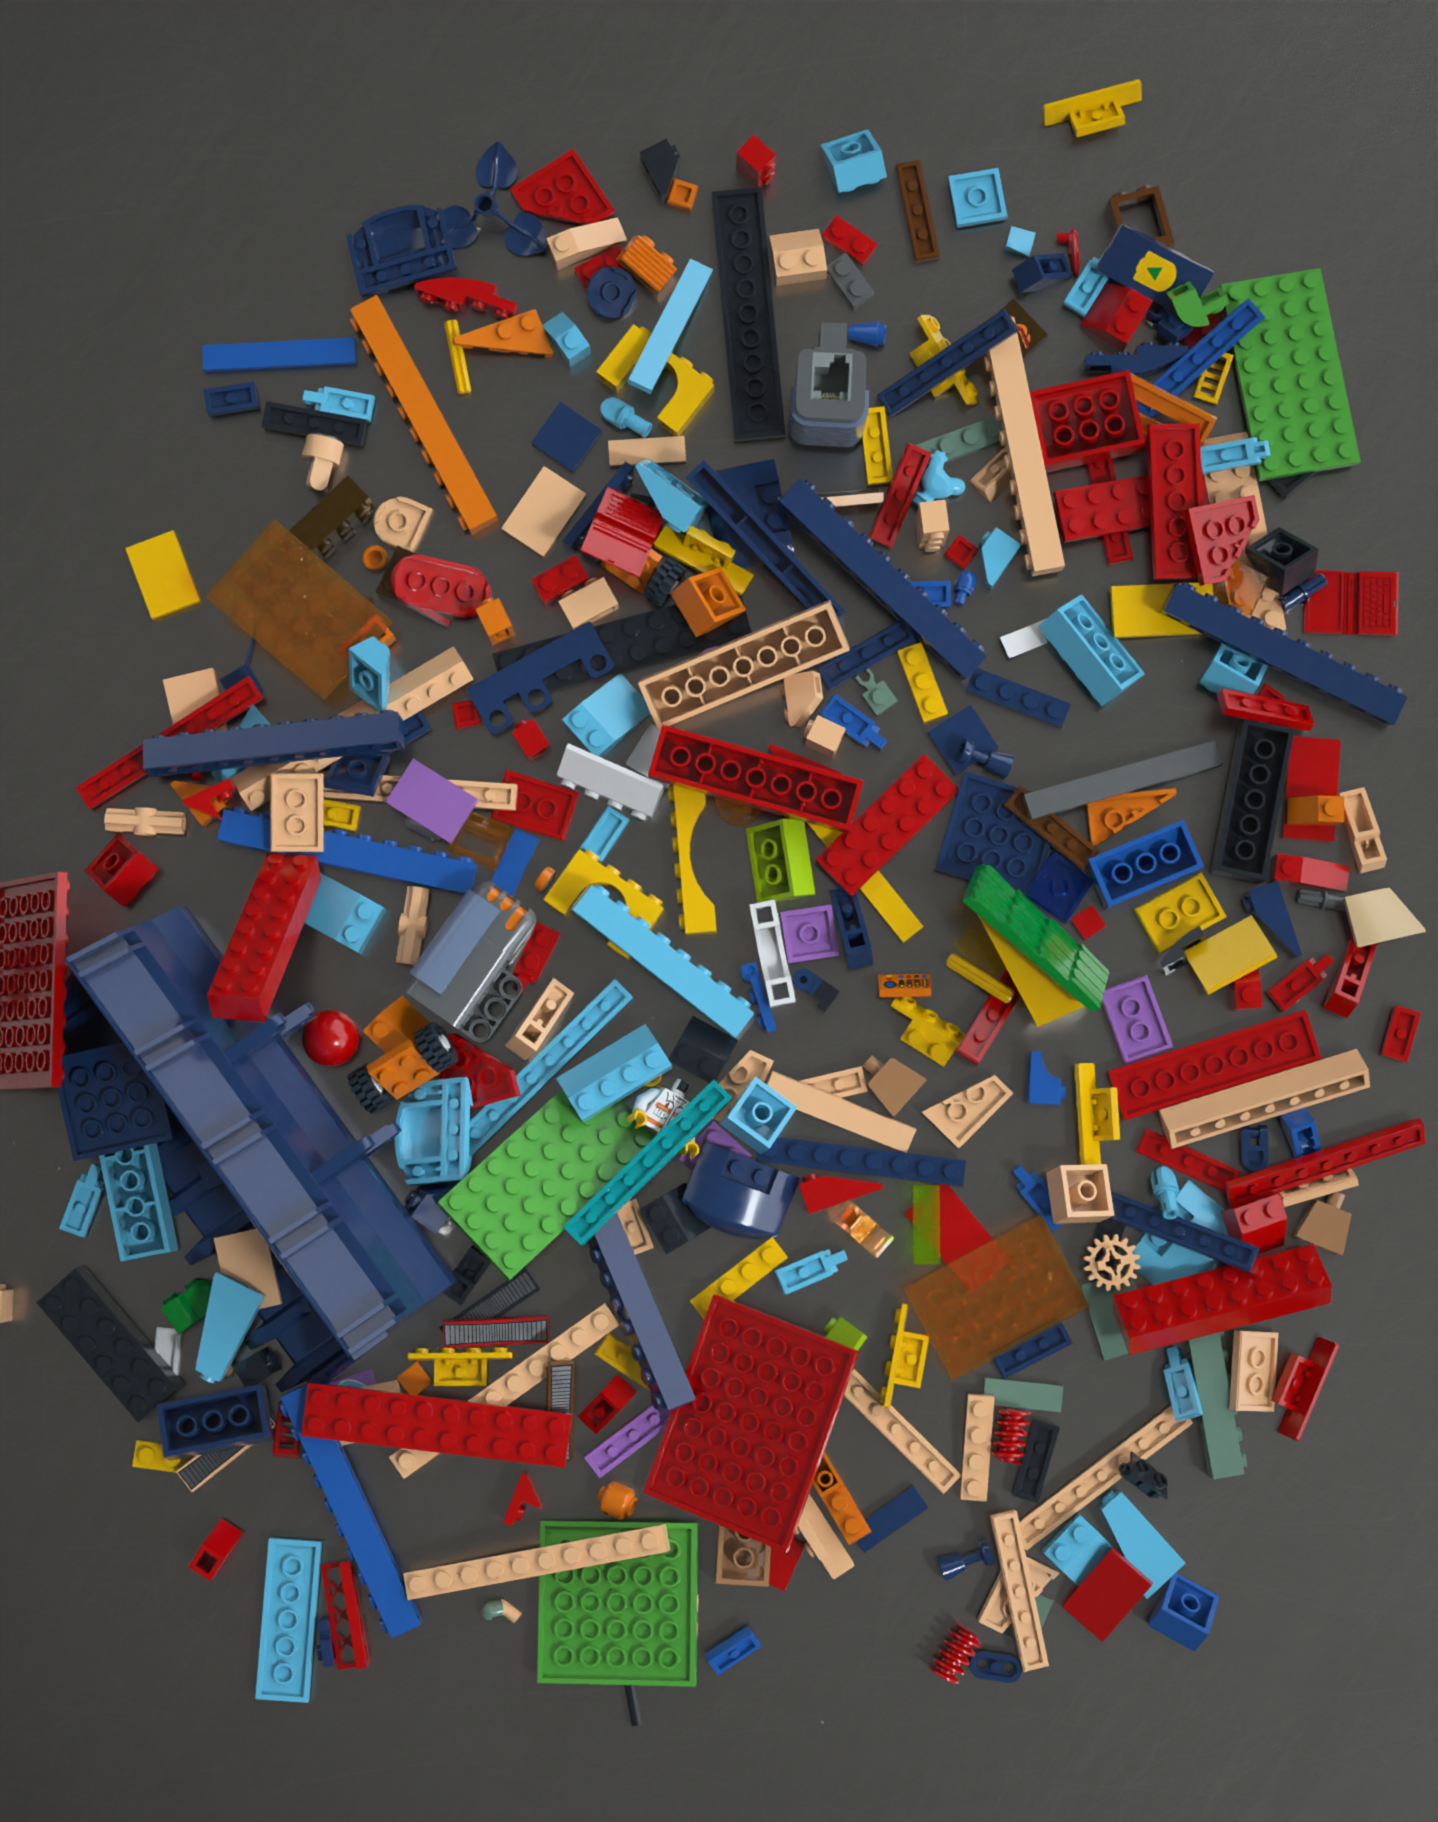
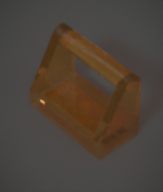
[449,811,514,870]

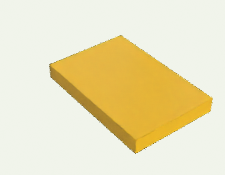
[125,530,201,620]
[1133,872,1227,955]
[1184,915,1277,995]

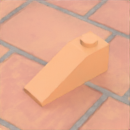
[546,217,627,270]
[505,978,574,1061]

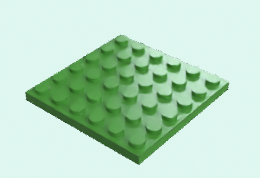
[537,1520,698,1687]

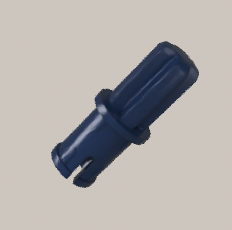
[1278,573,1328,612]

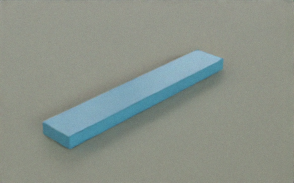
[627,259,713,394]

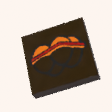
[999,299,1048,359]

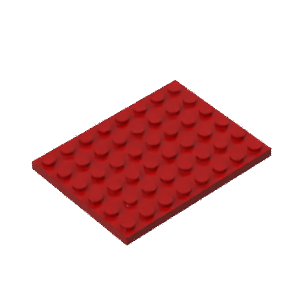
[0,872,70,1090]
[643,1294,859,1553]

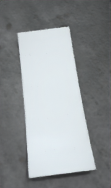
[1000,618,1047,658]

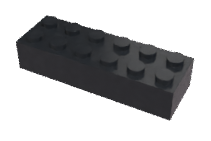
[1210,719,1295,884]
[36,1265,185,1423]

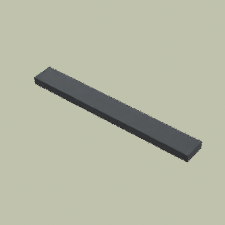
[1022,740,1224,821]

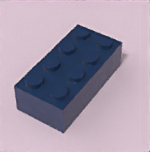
[157,1384,274,1461]

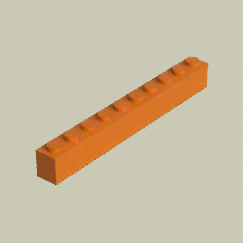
[349,295,498,535]

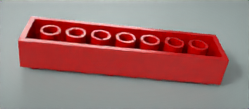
[648,724,864,834]
[207,853,322,1022]
[1113,1244,1332,1355]

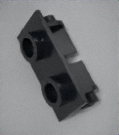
[1118,1452,1168,1499]

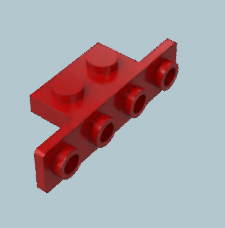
[1271,1337,1339,1441]

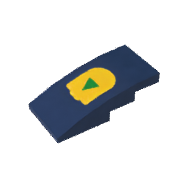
[1096,224,1214,311]

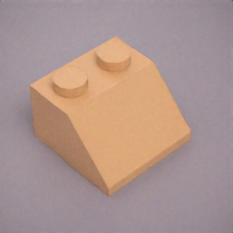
[769,229,827,286]

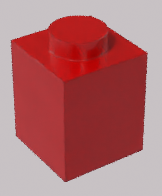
[512,719,551,761]

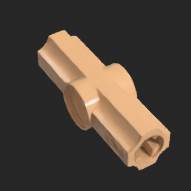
[104,807,186,836]
[396,886,430,966]

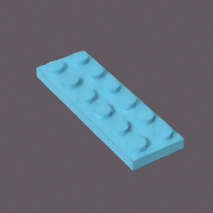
[255,1537,323,1703]

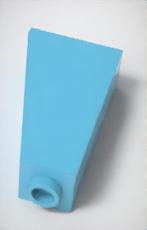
[195,1271,266,1384]
[1099,1489,1186,1599]

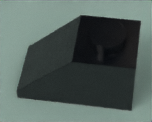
[640,138,680,204]

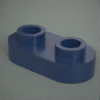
[969,1650,1022,1683]

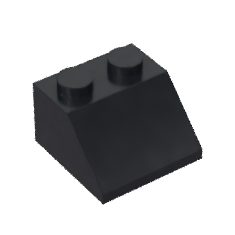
[1245,527,1319,595]
[668,1016,738,1084]
[640,1183,711,1254]

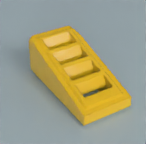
[1193,353,1234,404]

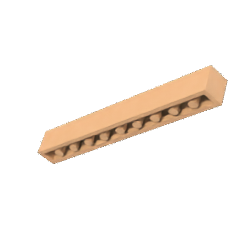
[984,317,1065,576]
[232,646,473,811]
[389,1302,620,1479]
[403,1524,670,1600]

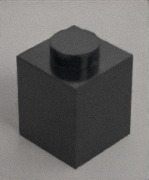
[233,1346,281,1387]

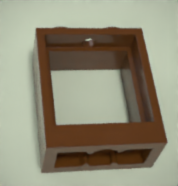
[1106,185,1175,249]

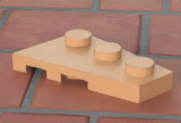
[713,1050,774,1122]
[921,1075,1013,1149]
[977,1556,1059,1633]

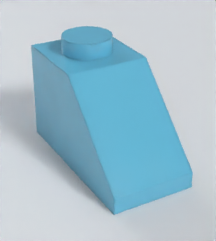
[542,312,591,368]
[979,527,1021,591]

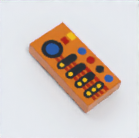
[878,974,931,997]

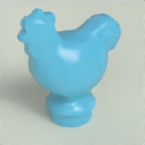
[912,450,965,507]

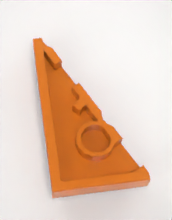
[452,309,554,357]
[1086,788,1177,846]

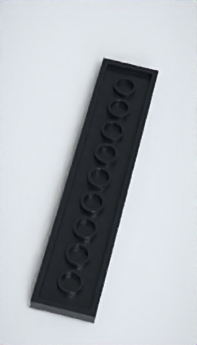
[711,187,786,442]
[492,594,752,704]

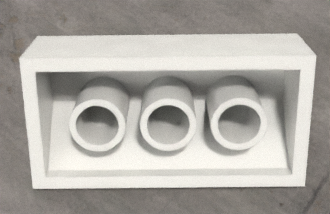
[557,743,664,821]

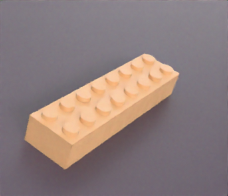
[638,600,850,730]

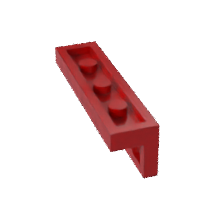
[320,1559,370,1670]

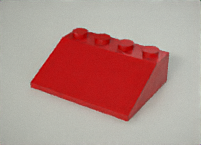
[1030,370,1145,473]

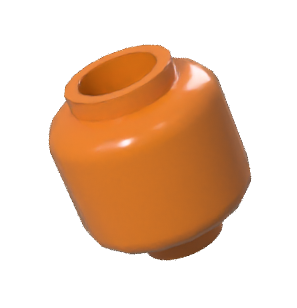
[597,1481,638,1520]

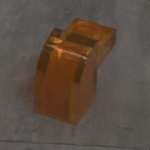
[832,1199,894,1258]

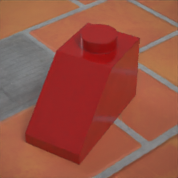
[577,1374,637,1434]

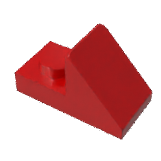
[182,778,237,820]
[503,1471,543,1526]

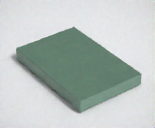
[1080,1271,1137,1361]

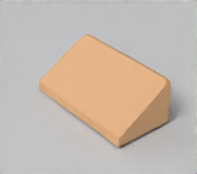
[969,447,1012,502]

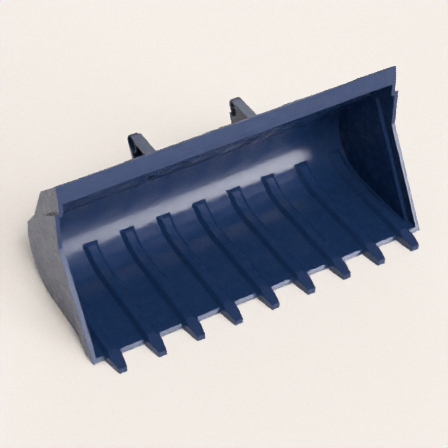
[63,906,457,1393]

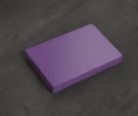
[385,759,479,843]
[1101,975,1174,1065]

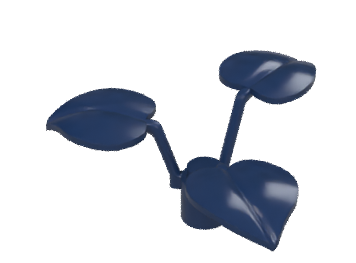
[444,142,547,256]

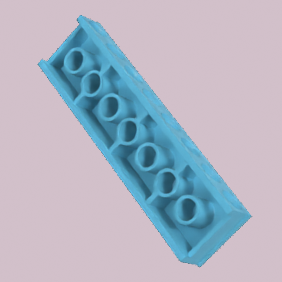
[99,1143,179,1262]

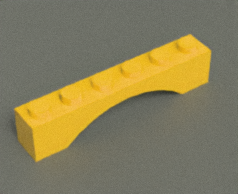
[668,785,717,936]

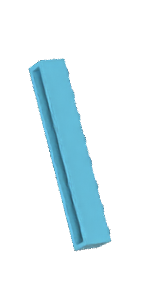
[570,884,754,1038]

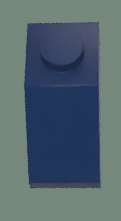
[1012,253,1072,293]

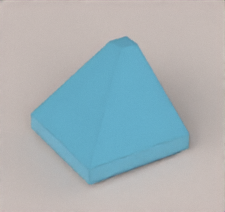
[1005,226,1036,258]

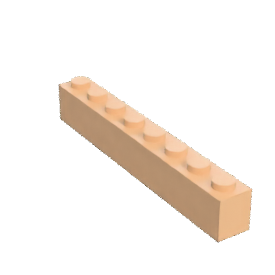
[1159,1049,1370,1149]

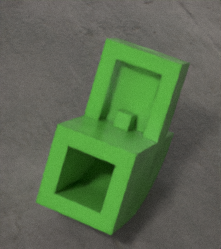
[1166,281,1230,327]

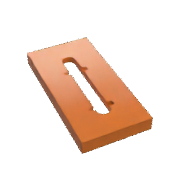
[1130,373,1217,447]

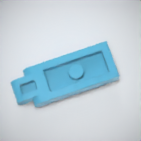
[1201,437,1271,475]

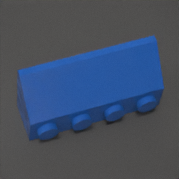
[1088,819,1204,910]

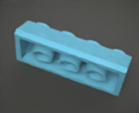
[1038,594,1145,706]
[556,1024,672,1123]

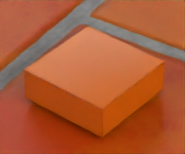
[667,178,698,212]
[397,1361,434,1395]

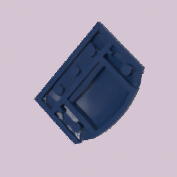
[346,205,457,296]
[708,459,795,569]
[681,1141,800,1239]

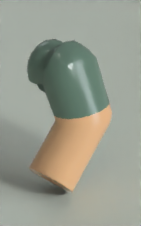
[481,1599,522,1623]

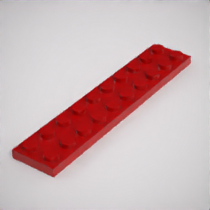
[301,1382,572,1468]

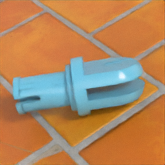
[600,397,653,438]
[1151,1166,1180,1219]

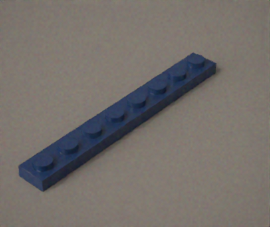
[756,1137,966,1187]

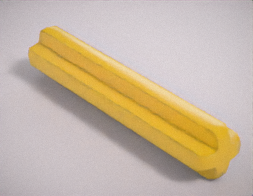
[444,319,471,394]
[946,953,1014,1003]

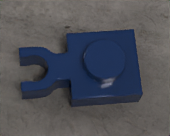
[1145,304,1193,344]
[316,1618,336,1667]

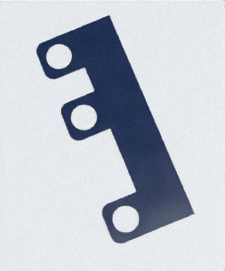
[466,621,614,734]

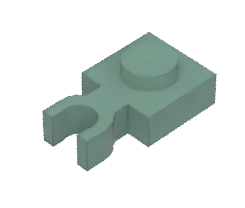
[855,668,898,717]

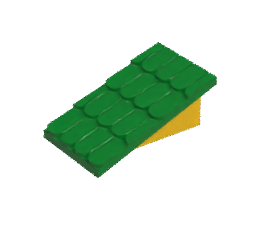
[962,864,1110,1027]

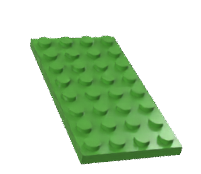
[1220,268,1361,481]
[437,1089,656,1281]

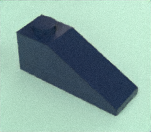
[1243,881,1302,958]
[829,888,874,970]

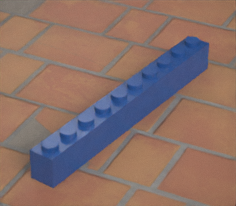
[217,807,478,895]
[279,1381,422,1639]

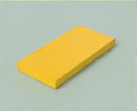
[1110,583,1213,638]

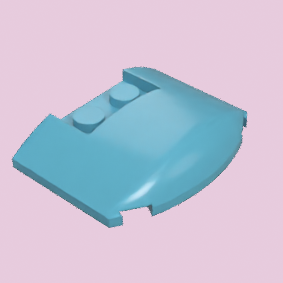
[395,1077,473,1186]
[1132,1180,1228,1285]

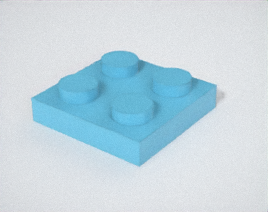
[948,168,1007,228]

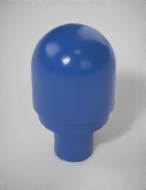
[954,570,977,605]

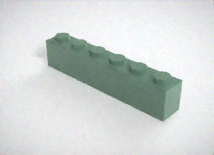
[1185,1331,1247,1479]

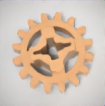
[1083,1234,1141,1291]

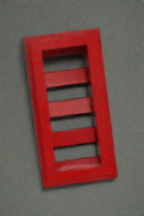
[272,1401,301,1459]

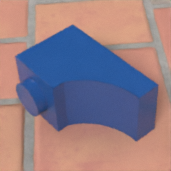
[1026,1051,1066,1105]
[1280,1107,1321,1159]

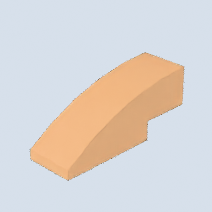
[1339,787,1387,874]

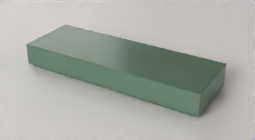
[983,1377,1064,1412]

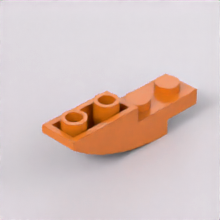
[813,1451,872,1546]

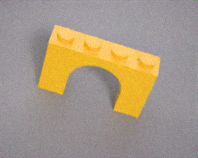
[596,324,714,436]
[543,849,664,961]

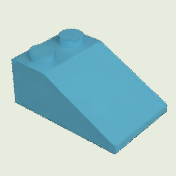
[635,459,710,533]
[562,673,651,758]
[304,873,387,955]

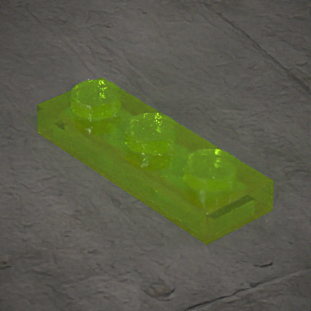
[913,1185,940,1264]

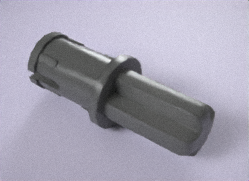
[1297,888,1348,912]

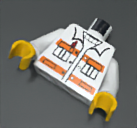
[626,1078,699,1159]

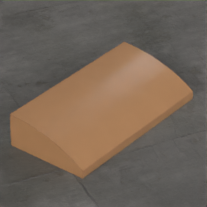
[715,1525,771,1587]

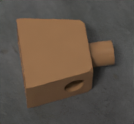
[862,1055,927,1118]
[1292,1192,1351,1256]

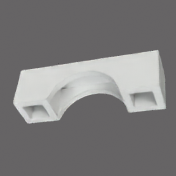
[749,899,796,1008]

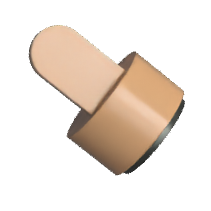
[301,432,344,491]

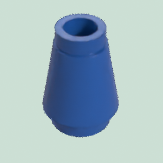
[848,321,886,347]

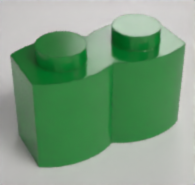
[160,1277,211,1335]

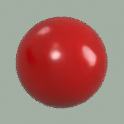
[302,1010,359,1067]

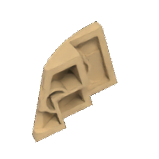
[1343,888,1426,948]

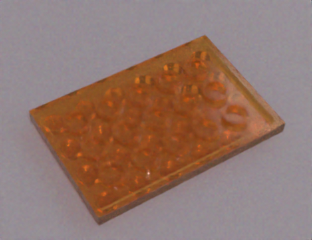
[206,519,393,700]
[902,1213,1090,1381]

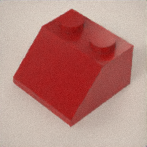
[1080,283,1153,352]
[84,832,159,907]
[1220,1193,1287,1255]

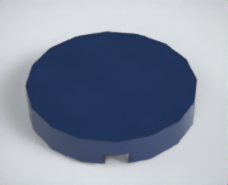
[586,267,637,318]

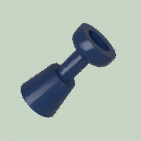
[956,738,1014,779]
[937,1539,995,1583]

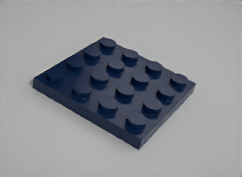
[935,771,1060,900]
[57,1042,176,1161]

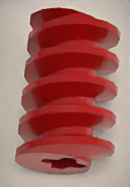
[990,1407,1032,1465]
[928,1622,981,1684]

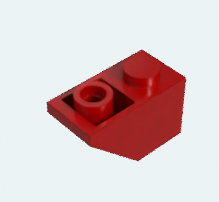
[188,1518,244,1581]

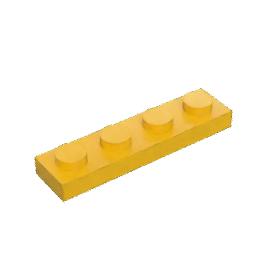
[690,1237,788,1319]

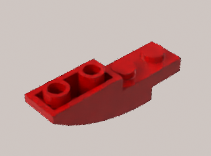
[414,278,518,320]

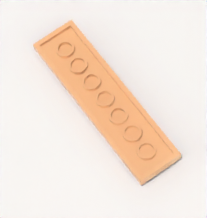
[1202,432,1287,631]

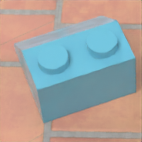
[821,129,887,193]
[348,636,390,713]
[1199,643,1268,694]
[719,1076,797,1154]
[1041,1512,1115,1587]

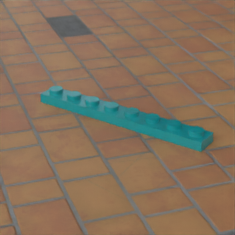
[563,1080,733,1246]

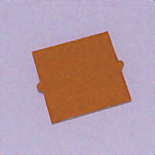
[1213,559,1270,616]

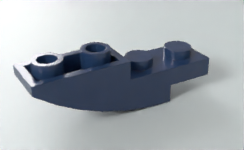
[1083,342,1188,378]

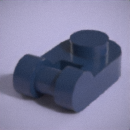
[1239,1125,1269,1172]

